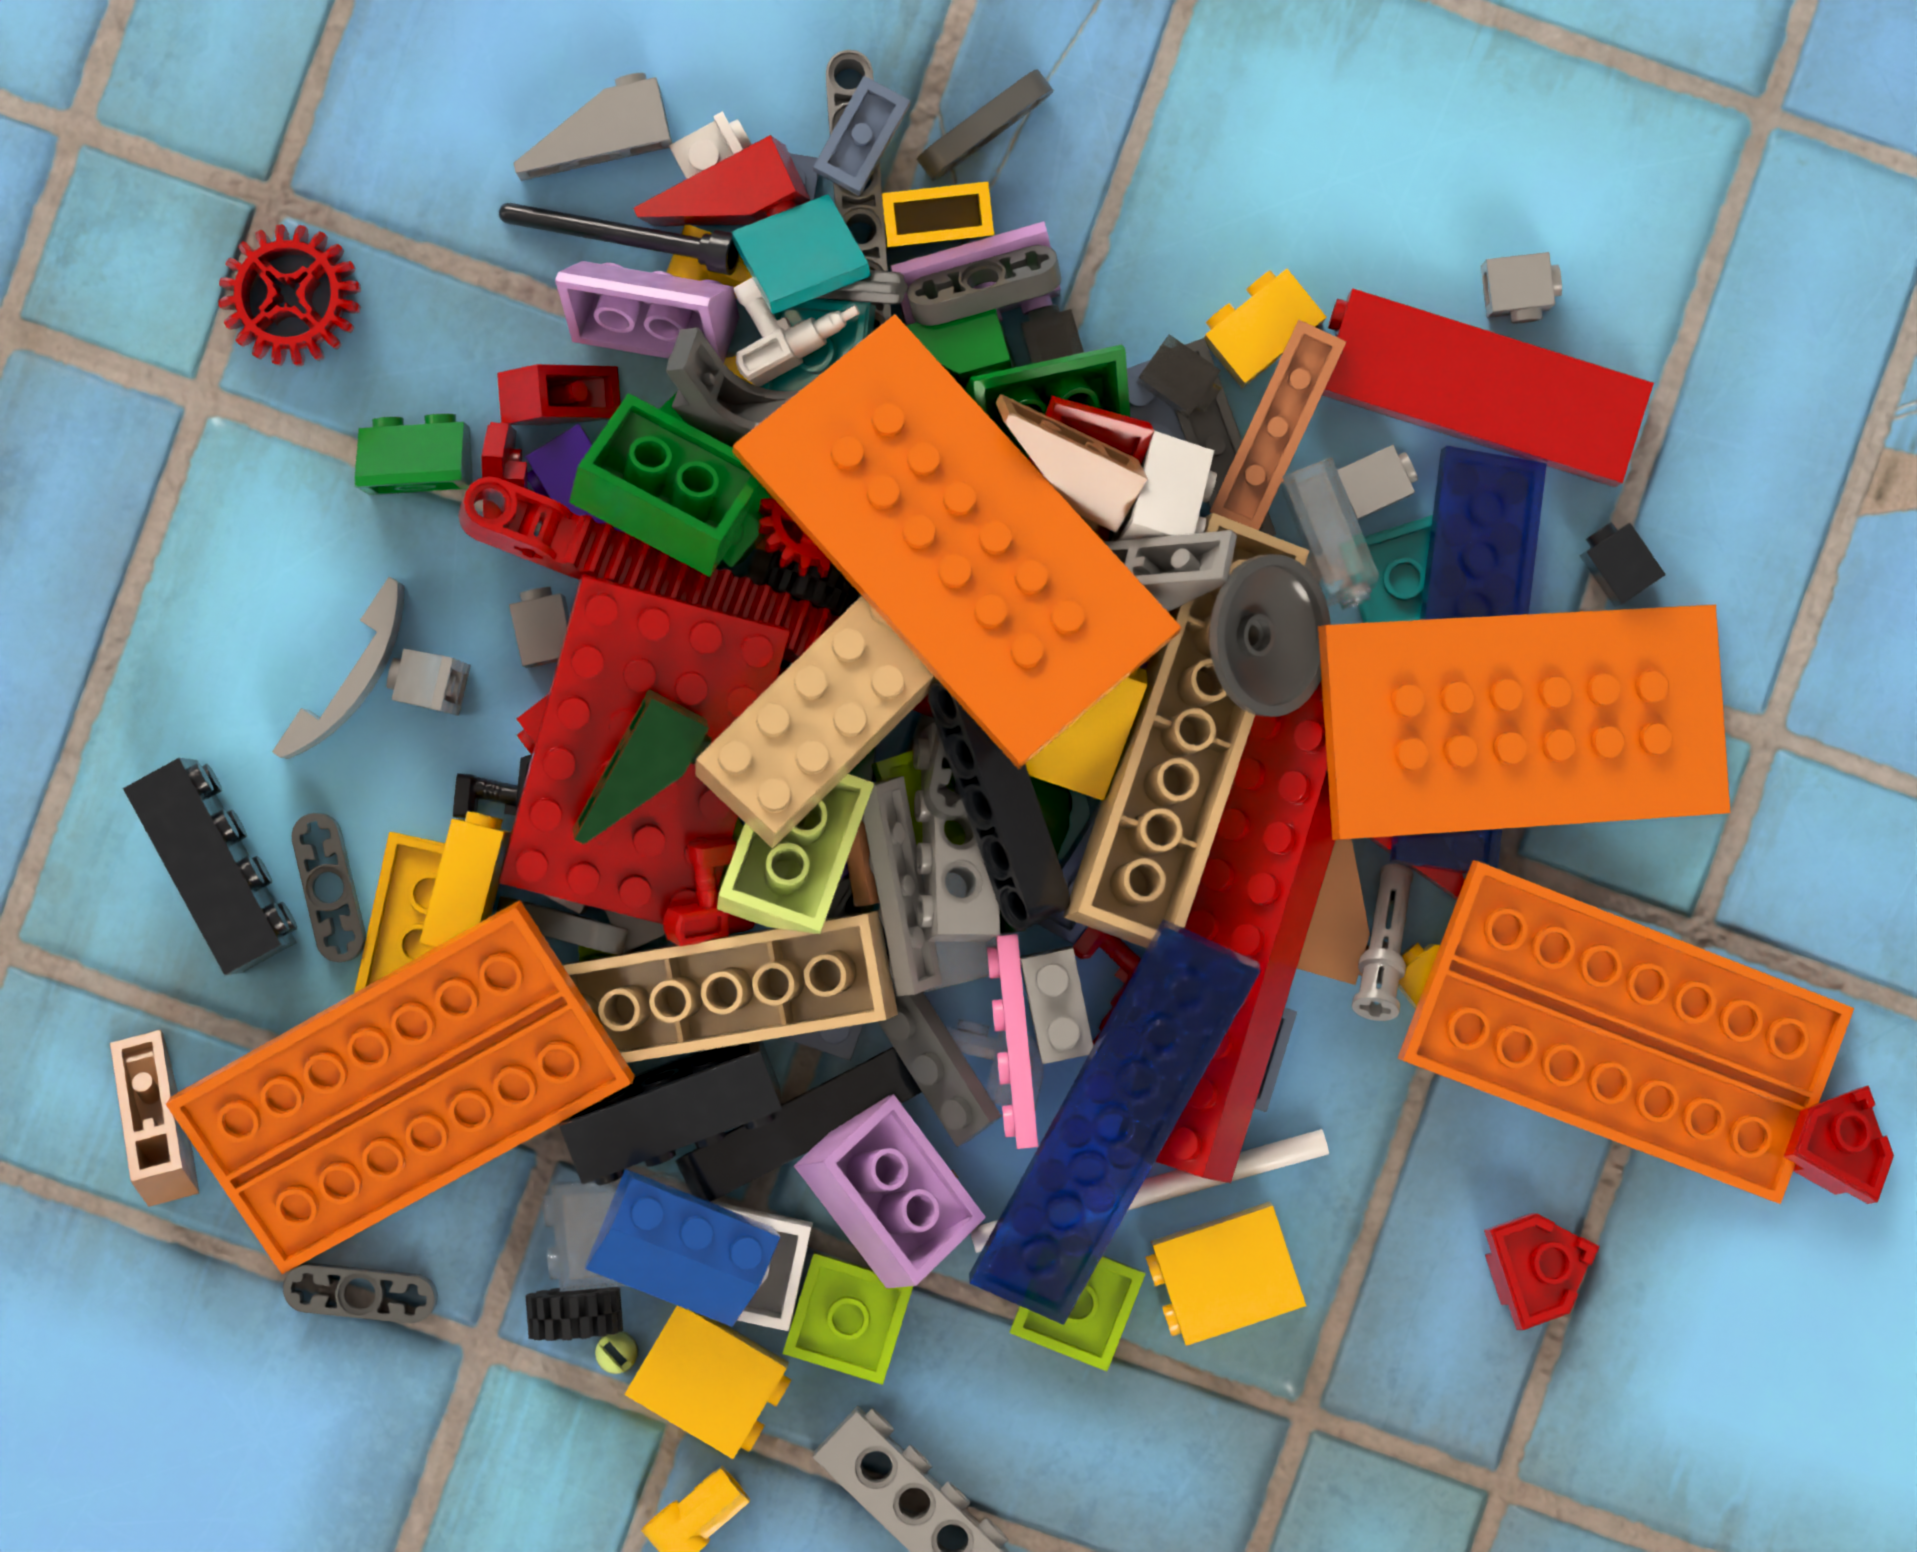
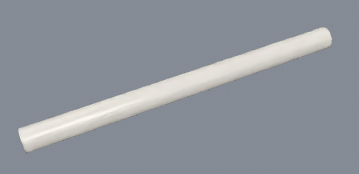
[971,1129,1329,1253]

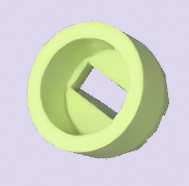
[595,1331,638,1374]

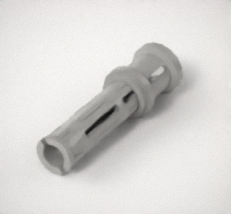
[1352,864,1413,1021]

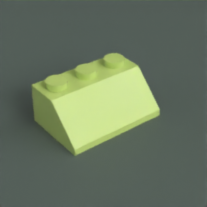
[717,774,874,934]

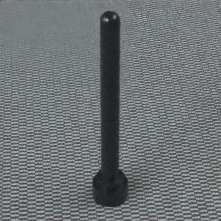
[499,203,740,275]

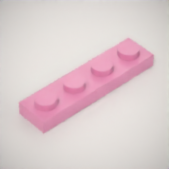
[987,933,1038,1149]

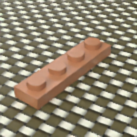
[1209,320,1347,530]

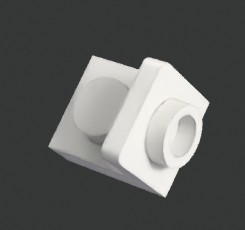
[669,111,752,179]

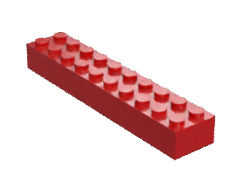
[1113,679,1336,1183]

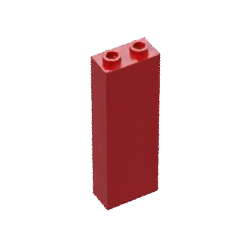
[1322,288,1654,487]

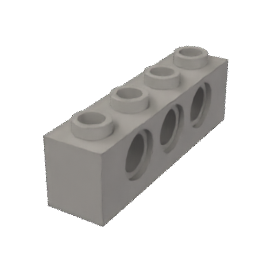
[913,723,1000,942]
[813,1405,1009,1552]

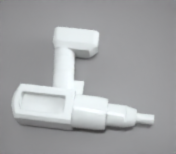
[733,278,859,387]

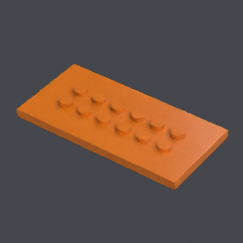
[732,314,1182,769]
[1318,604,1731,840]
[1397,860,1854,1204]
[166,900,635,1274]

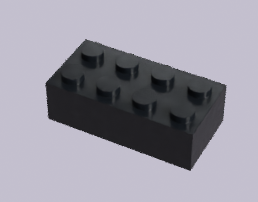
[123,758,297,976]
[559,1041,782,1185]

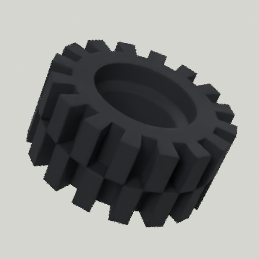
[761,549,859,616]
[525,1285,623,1341]

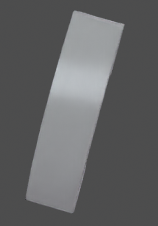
[272,577,404,759]

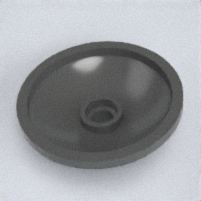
[1209,555,1331,716]

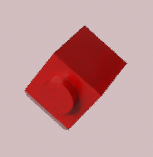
[497,364,621,425]

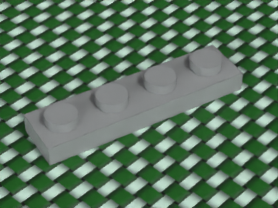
[862,776,942,996]

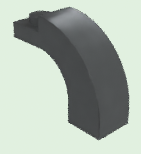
[666,328,800,448]

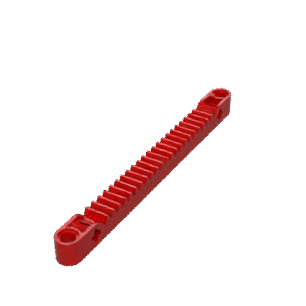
[459,476,934,718]

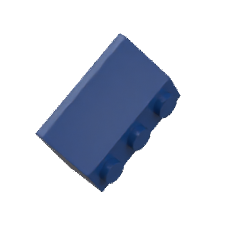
[584,1169,780,1327]

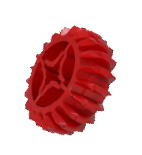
[218,224,361,366]

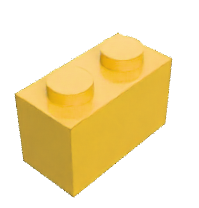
[1204,269,1327,388]

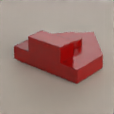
[481,422,528,519]
[1783,1085,1894,1204]
[1484,1213,1600,1331]

